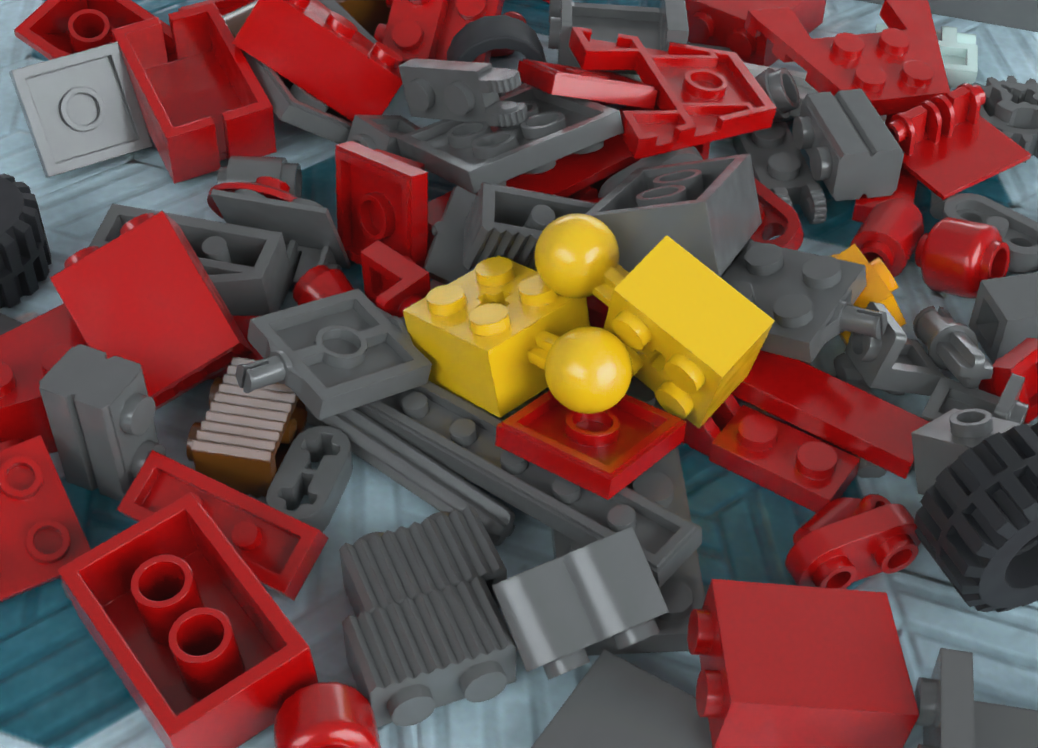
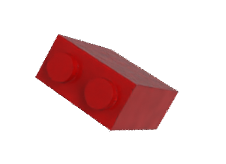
[685,0,826,67]
[50,210,253,411]
[687,579,919,748]

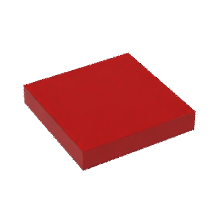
[517,58,658,110]
[335,141,428,268]
[495,390,686,500]

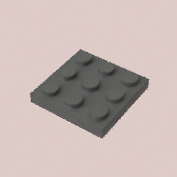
[397,85,624,195]

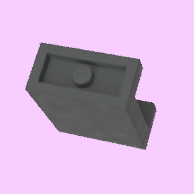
[548,0,689,75]

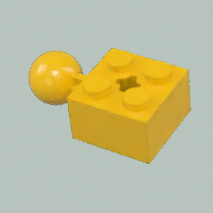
[534,213,775,428]
[403,255,632,418]

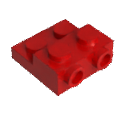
[374,0,504,64]

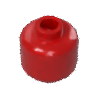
[915,217,1010,299]
[274,682,381,748]

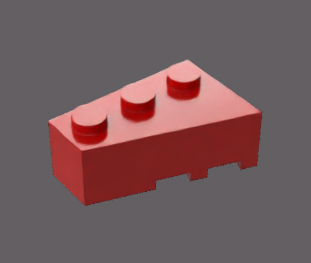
[232,0,403,122]

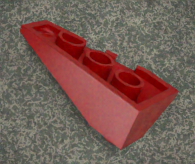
[14,0,175,63]

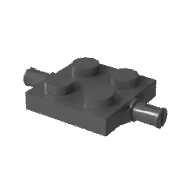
[721,241,888,363]
[236,288,432,420]

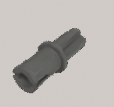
[913,306,993,389]

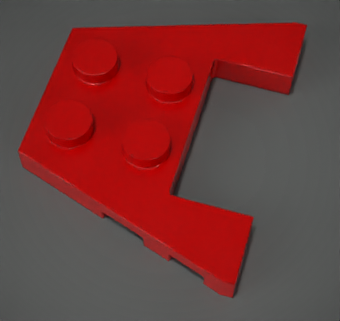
[744,0,950,116]
[569,27,777,159]

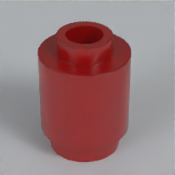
[850,198,924,278]

